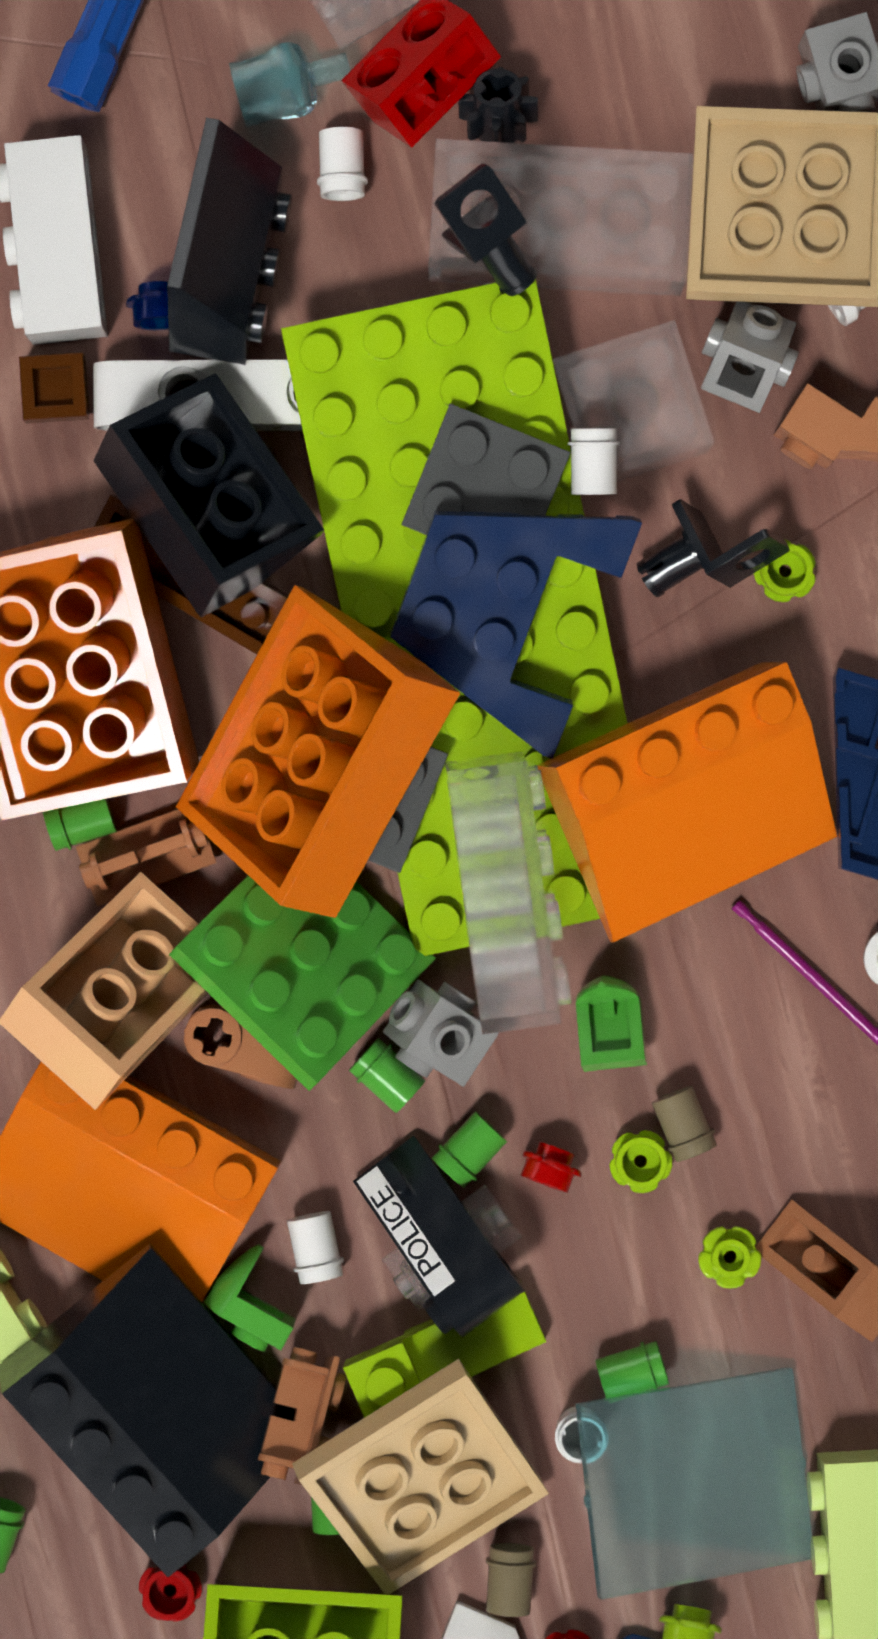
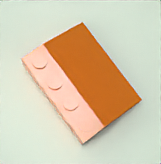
[0,518,199,820]
[176,585,460,918]
[536,662,837,943]
[0,1062,282,1302]

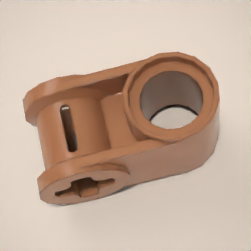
[184,1004,297,1089]

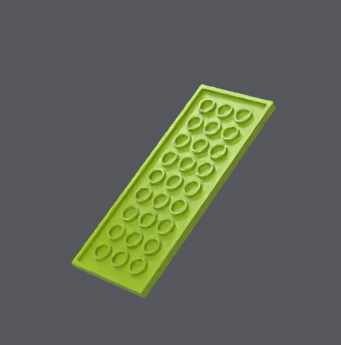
[281,279,628,956]

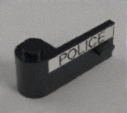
[353,1136,525,1337]

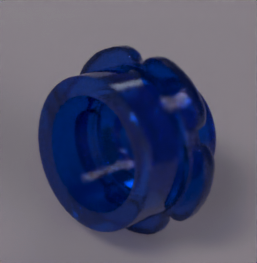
[126,281,169,331]

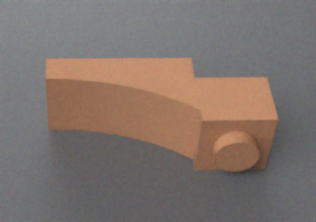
[773,383,878,469]

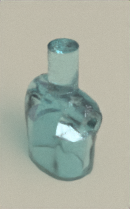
[228,42,350,128]

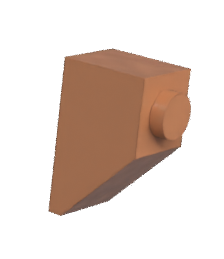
[755,1199,878,1342]

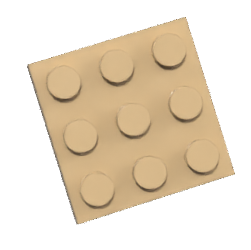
[686,106,878,307]
[292,1359,549,1595]

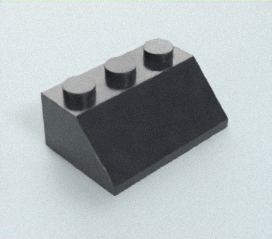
[167,117,292,365]
[93,373,324,618]

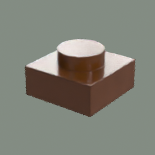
[19,352,89,424]

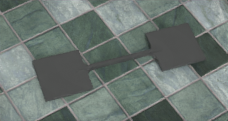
[368,404,571,873]

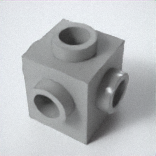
[796,12,878,112]
[701,301,799,413]
[383,979,499,1087]

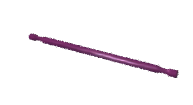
[731,900,878,1045]

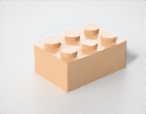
[0,872,208,1110]

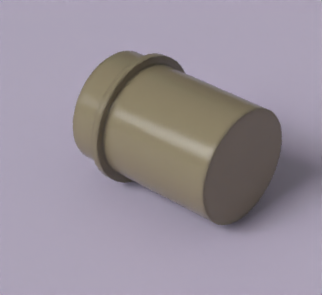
[652,1086,717,1162]
[486,1543,537,1617]

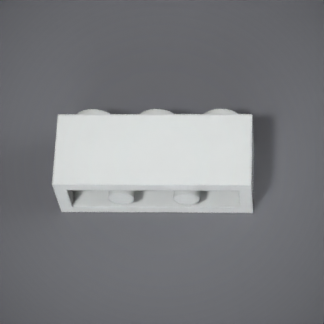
[0,135,108,345]

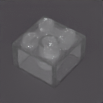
[552,320,714,482]

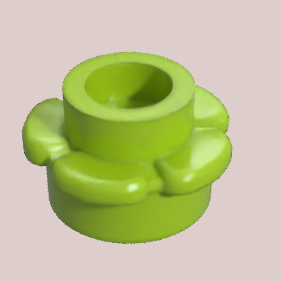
[754,539,816,603]
[609,1130,672,1193]
[698,1226,762,1289]
[659,1604,722,1639]

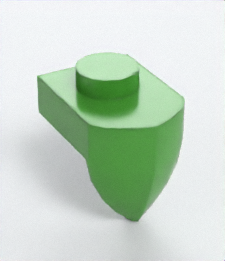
[575,975,647,1072]
[204,1244,296,1351]

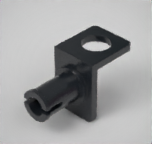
[435,164,538,297]
[636,499,790,597]

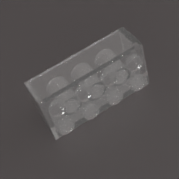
[428,139,693,296]
[445,752,571,1034]

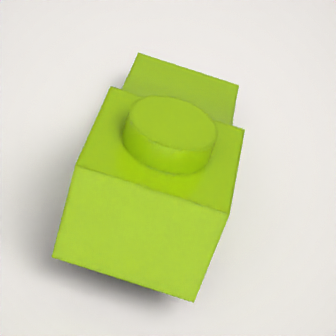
[343,1280,546,1418]

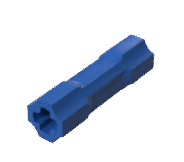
[48,0,144,112]

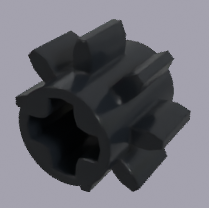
[458,67,538,150]

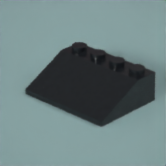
[0,1243,296,1577]

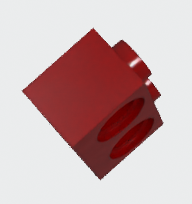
[341,0,501,148]

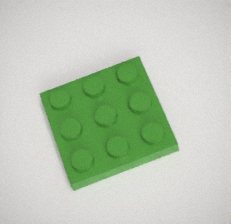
[169,876,436,1091]

